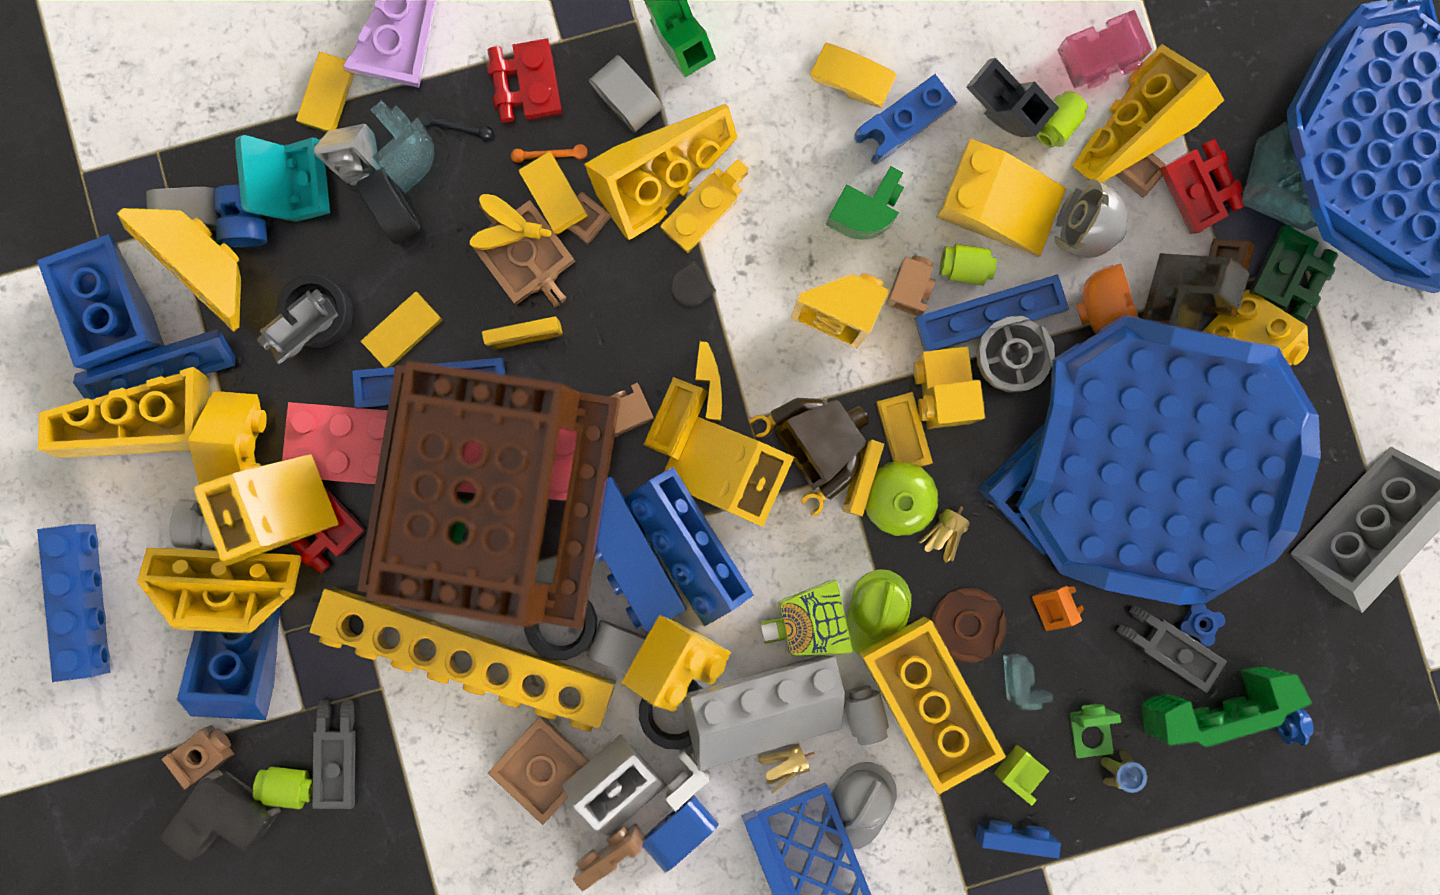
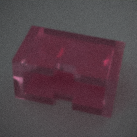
[1057,9,1152,89]

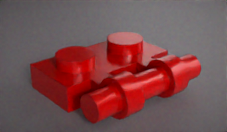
[486,38,563,123]
[1159,138,1246,234]
[290,486,367,575]

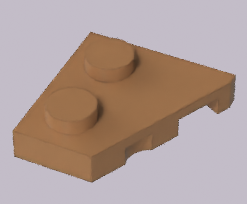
[573,823,645,892]

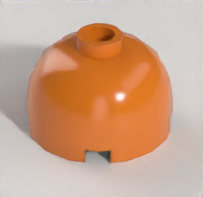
[1076,263,1139,334]

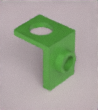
[1069,704,1121,758]

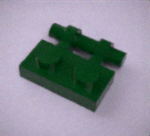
[1249,225,1338,321]

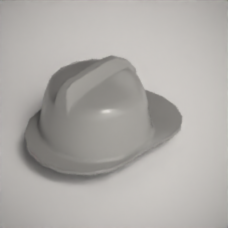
[822,762,897,849]

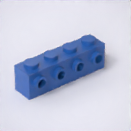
[624,467,754,627]
[595,477,687,633]
[37,524,111,682]

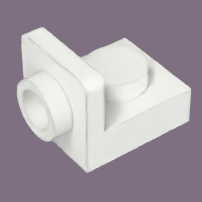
[665,747,710,811]

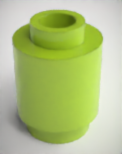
[1036,91,1088,147]
[939,244,997,286]
[253,767,313,809]

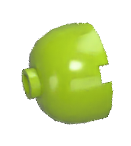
[865,461,938,536]

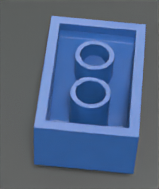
[37,234,164,370]
[177,607,280,720]

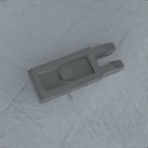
[1116,605,1227,693]
[313,700,355,809]

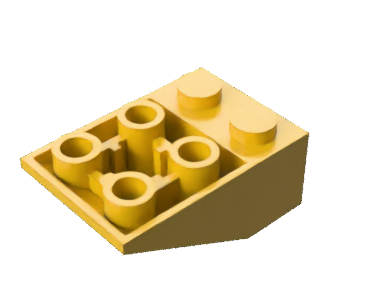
[664,417,794,527]
[193,454,339,566]

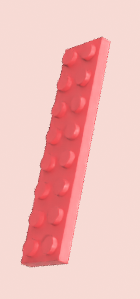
[282,402,577,501]

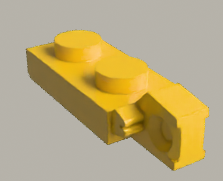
[660,159,749,254]

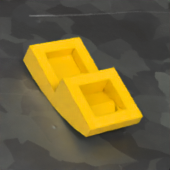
[810,42,897,108]
[695,341,722,423]

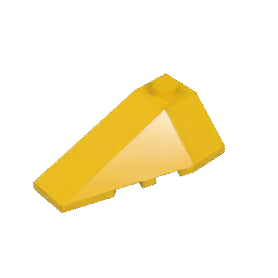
[1073,44,1224,183]
[585,104,738,240]

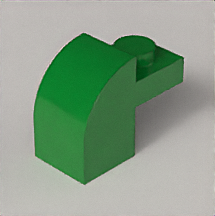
[644,0,716,77]
[826,166,904,240]

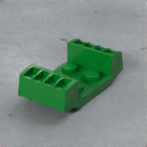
[1141,667,1312,747]

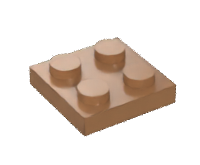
[487,716,590,825]

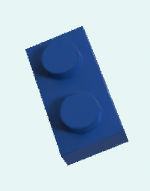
[976,820,1061,858]

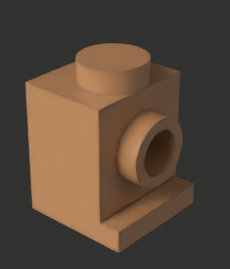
[885,255,936,316]
[609,383,654,438]
[161,725,235,790]

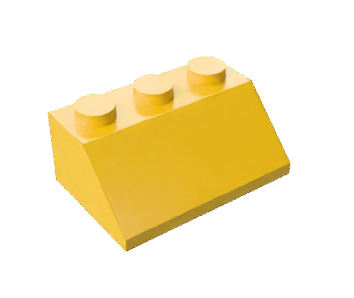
[791,273,889,348]

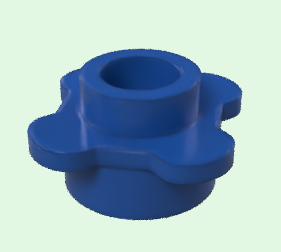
[1180,603,1225,646]
[1276,709,1314,746]

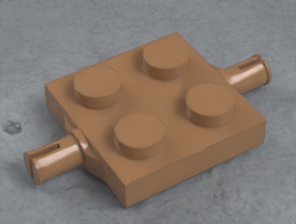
[473,200,575,308]

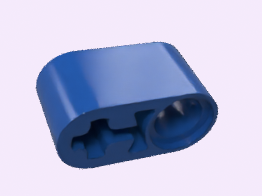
[642,795,719,873]

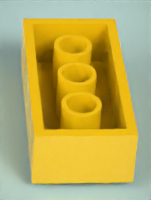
[859,617,1006,795]

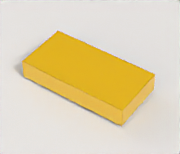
[296,51,355,132]
[518,151,588,235]
[361,291,443,368]
[482,316,562,350]
[643,377,709,460]
[876,392,933,467]
[842,440,884,516]

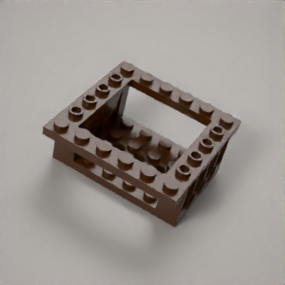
[357,361,620,629]

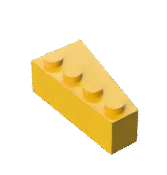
[38,367,209,458]

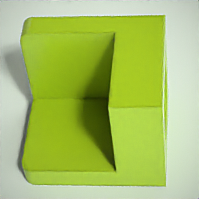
[993,745,1049,805]

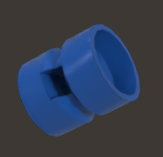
[214,185,267,247]

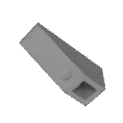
[314,124,381,186]

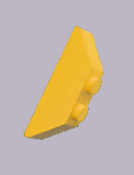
[117,208,241,332]
[137,547,301,633]

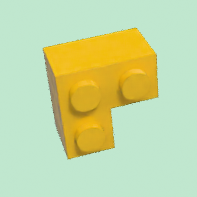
[913,347,985,429]
[187,391,266,485]
[621,615,732,712]

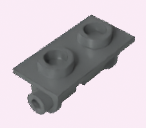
[257,289,339,365]

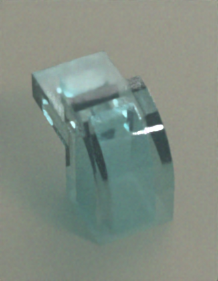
[371,100,434,193]

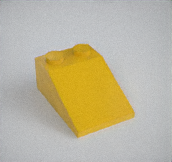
[937,138,1067,257]

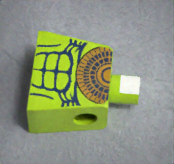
[760,579,853,656]

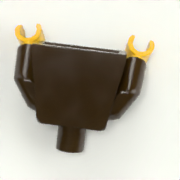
[750,397,869,515]

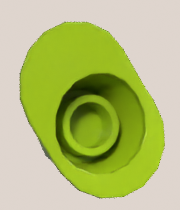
[846,569,911,654]

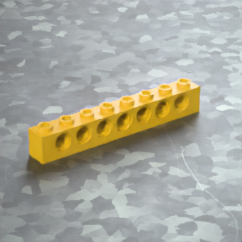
[309,587,616,732]

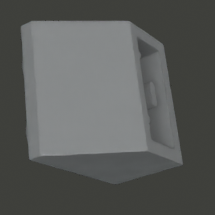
[562,734,667,836]

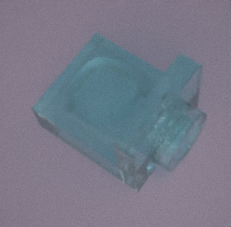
[1003,654,1053,710]

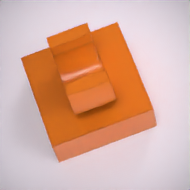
[1032,586,1084,631]

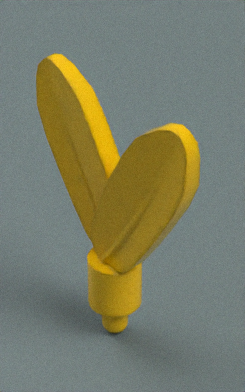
[469,194,551,250]

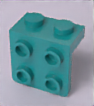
[235,135,330,222]

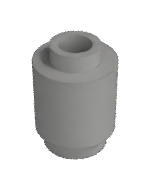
[844,685,889,745]

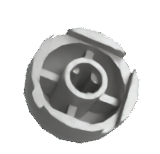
[1055,179,1128,258]
[976,316,1055,392]

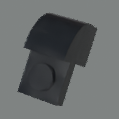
[966,58,1059,137]

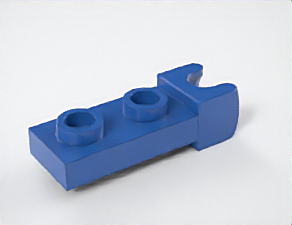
[854,74,958,165]

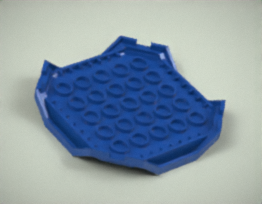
[1287,0,1440,293]
[1016,314,1320,605]

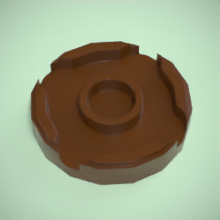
[931,588,1006,663]

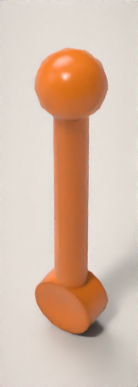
[511,144,588,163]

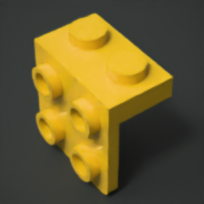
[1202,290,1309,366]

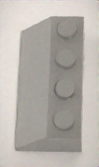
[1291,447,1440,613]
[682,655,845,771]

